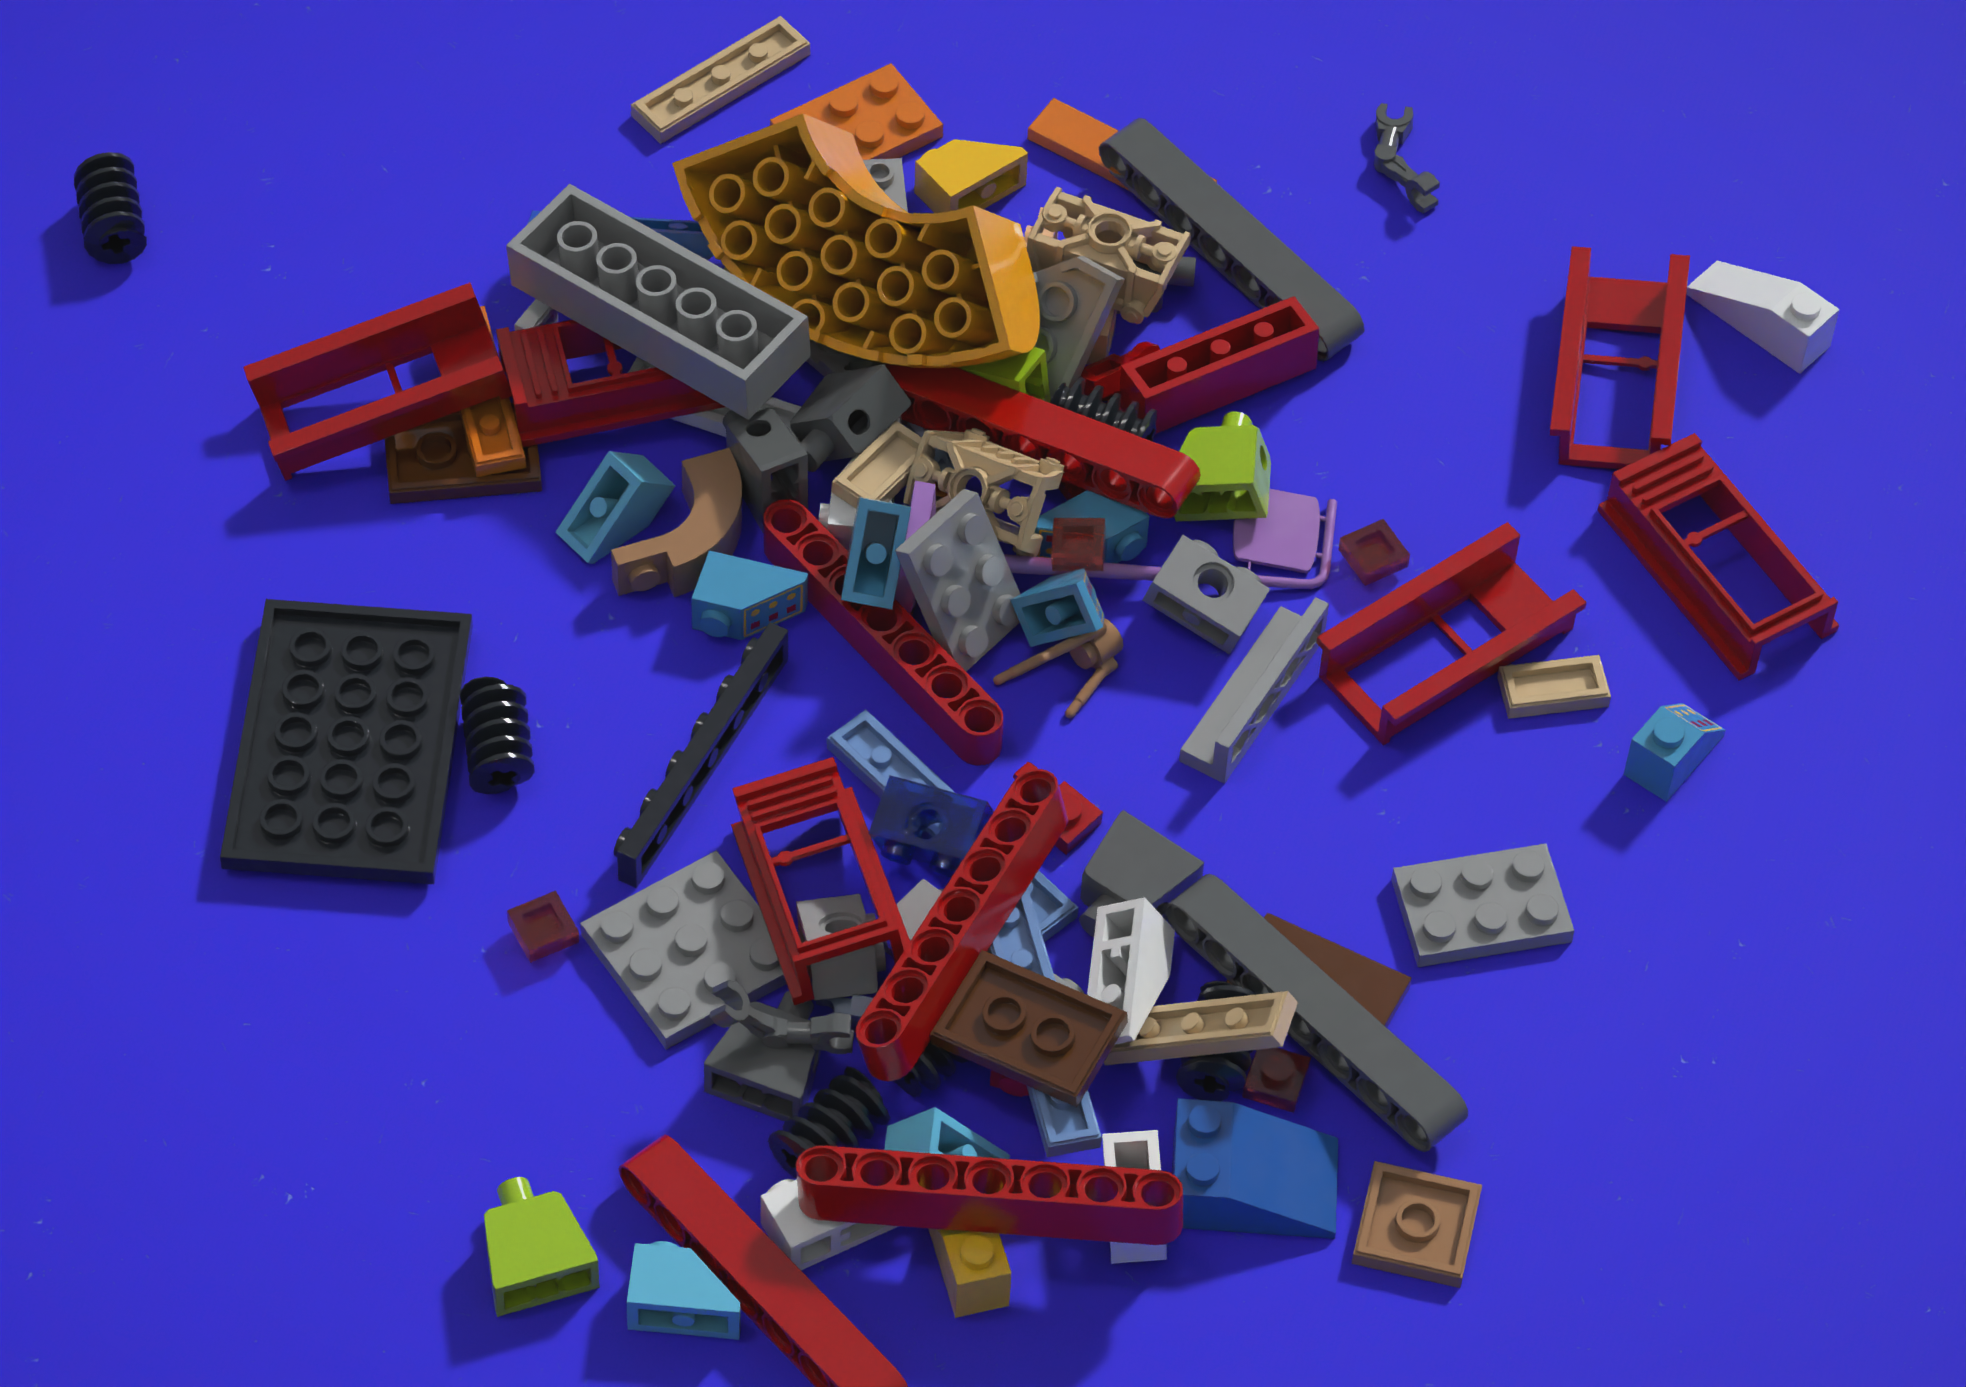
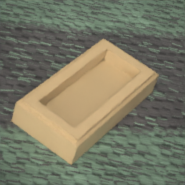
[831,421,935,508]
[1497,655,1611,719]

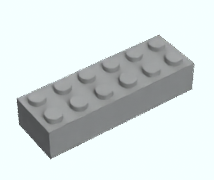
[506,184,811,420]

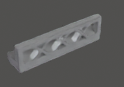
[1179,597,1329,784]

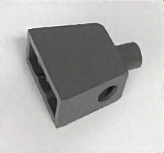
[790,364,912,472]
[722,408,808,533]
[1079,810,1204,937]
[704,991,821,1121]

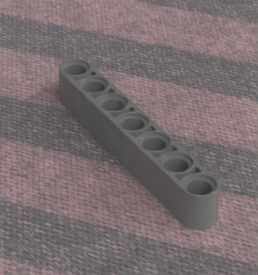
[1099,118,1365,362]
[1165,874,1468,1152]

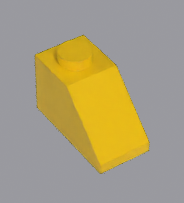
[914,139,1028,213]
[928,1228,1012,1318]

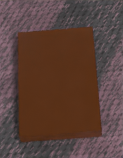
[385,403,542,504]
[1226,913,1412,1028]
[930,950,1128,1107]

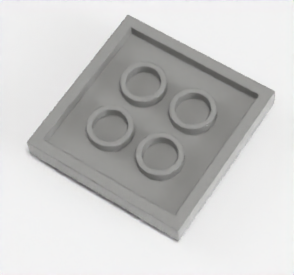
[580,850,786,1050]

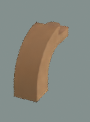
[611,448,742,597]

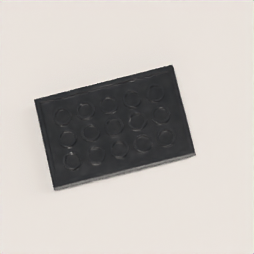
[220,599,473,884]

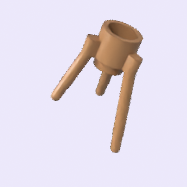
[993,618,1123,718]

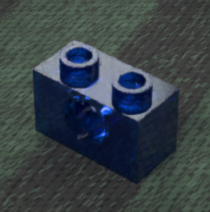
[869,775,994,878]

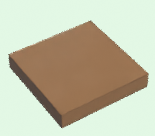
[1352,1161,1482,1288]

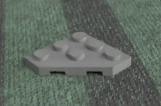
[1033,256,1125,398]

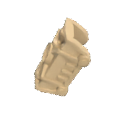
[1027,187,1191,324]
[903,428,1064,557]

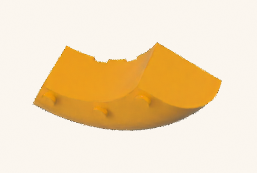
[672,113,1040,368]

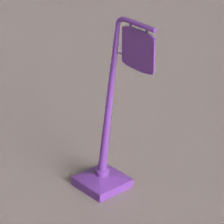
[894,481,1337,616]

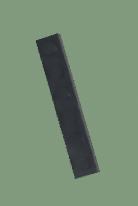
[614,622,788,888]

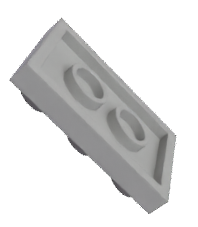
[895,489,1020,671]
[1391,844,1574,967]

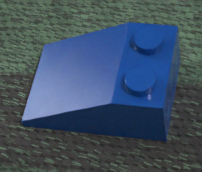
[1172,1098,1338,1239]

